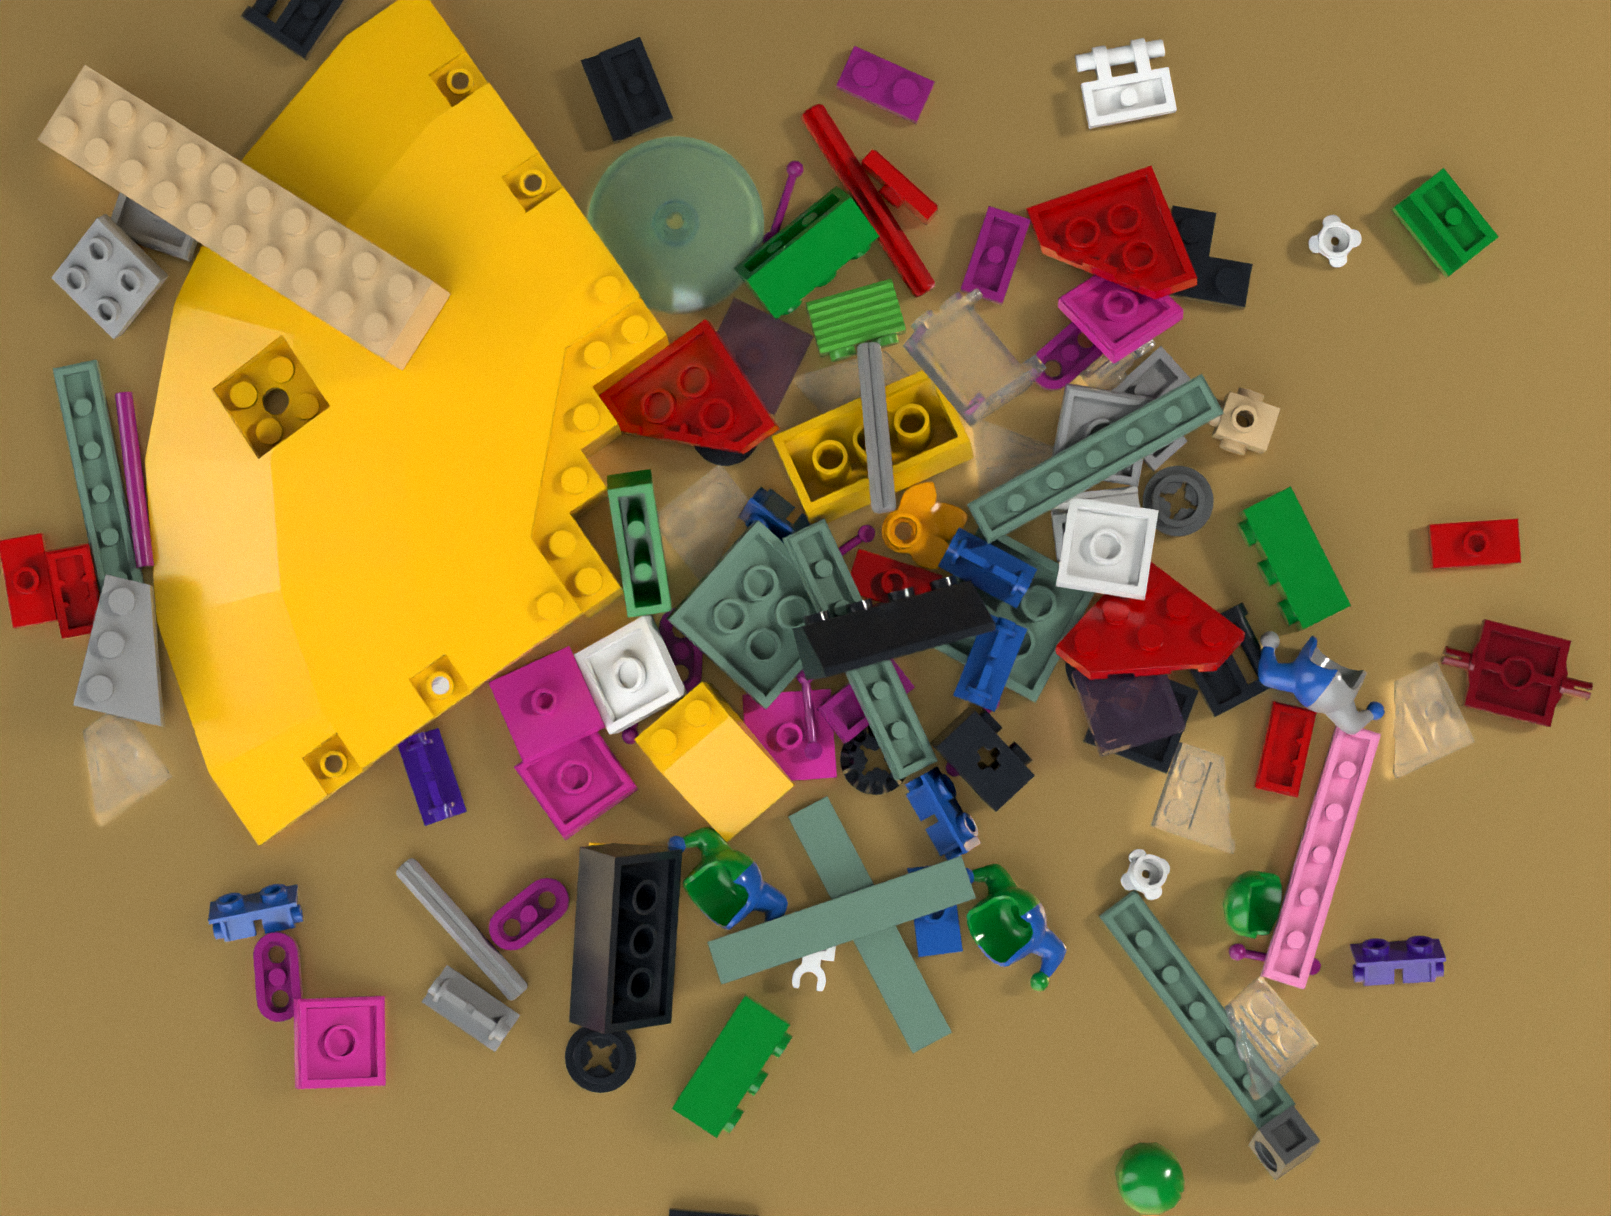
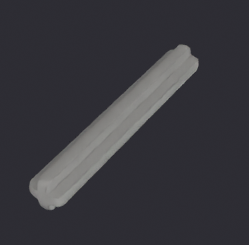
[857,342,896,513]
[396,858,528,1001]

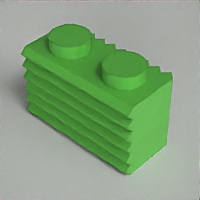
[806,279,906,362]

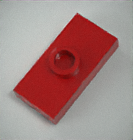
[861,150,938,226]
[1428,519,1521,569]
[0,533,58,629]
[44,542,100,639]
[850,548,943,603]
[1253,701,1317,798]

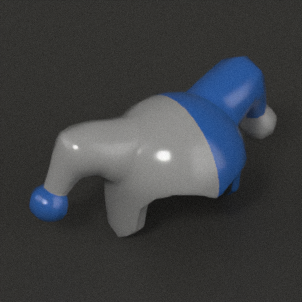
[1258,631,1385,735]

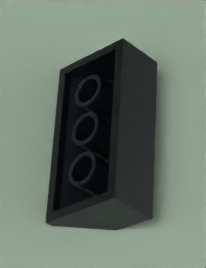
[792,575,996,681]
[569,843,683,1034]

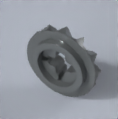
[1142,466,1214,536]

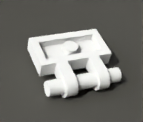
[1075,38,1177,129]

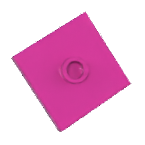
[1058,275,1183,364]
[488,646,605,764]
[742,689,837,781]
[514,731,638,841]
[294,996,386,1089]

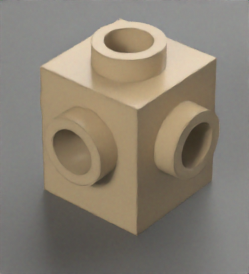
[1208,388,1281,455]

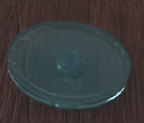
[588,136,764,314]

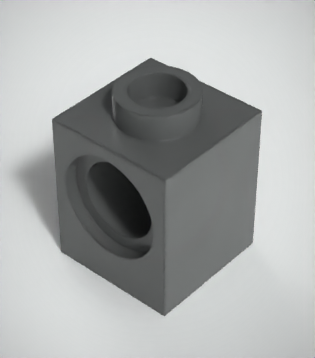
[1248,1105,1320,1181]

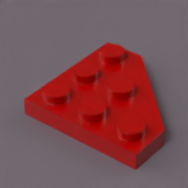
[1026,165,1197,300]
[599,319,780,454]
[1056,562,1245,680]

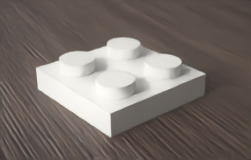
[1056,497,1159,600]
[574,615,687,735]

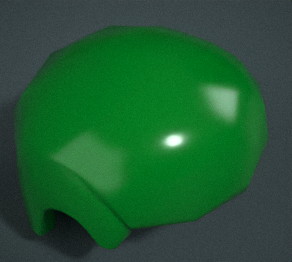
[1222,870,1282,939]
[1115,1142,1185,1215]

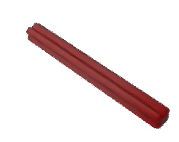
[801,104,935,298]

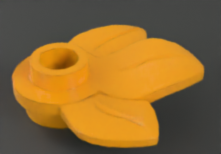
[881,482,968,569]

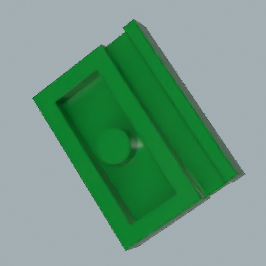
[1391,168,1499,278]

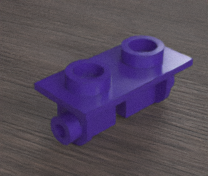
[397,728,467,826]
[1350,936,1446,986]

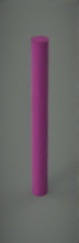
[115,392,154,569]

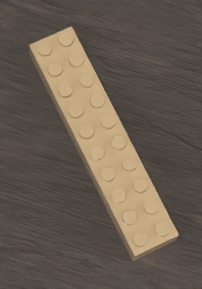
[37,65,451,371]

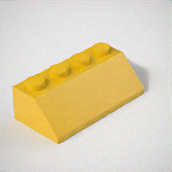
[772,365,974,525]

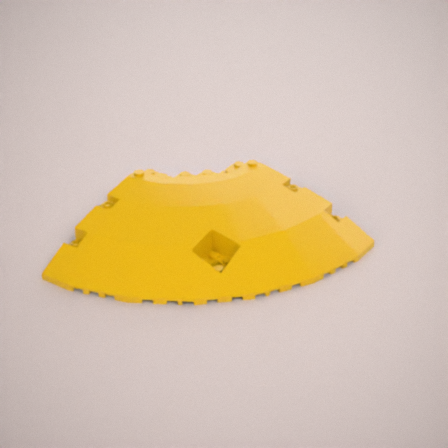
[145,0,669,846]

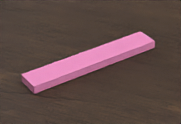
[1260,726,1381,989]

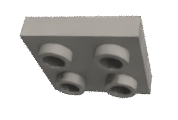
[51,214,169,339]

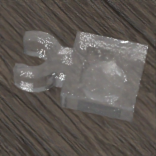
[1080,339,1156,391]

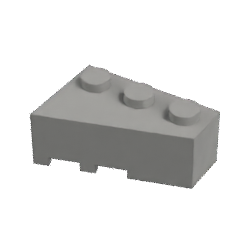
[73,574,165,727]

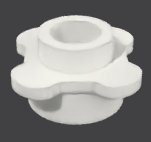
[1308,215,1361,268]
[1121,849,1170,900]

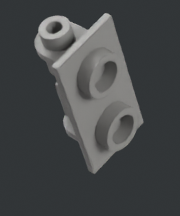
[422,965,520,1052]

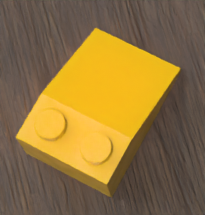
[634,682,795,842]

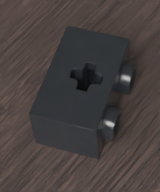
[930,707,1035,812]

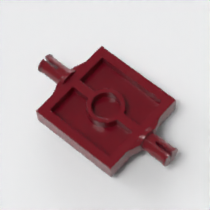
[1441,619,1593,727]

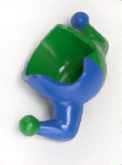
[668,827,788,930]
[966,864,1067,992]

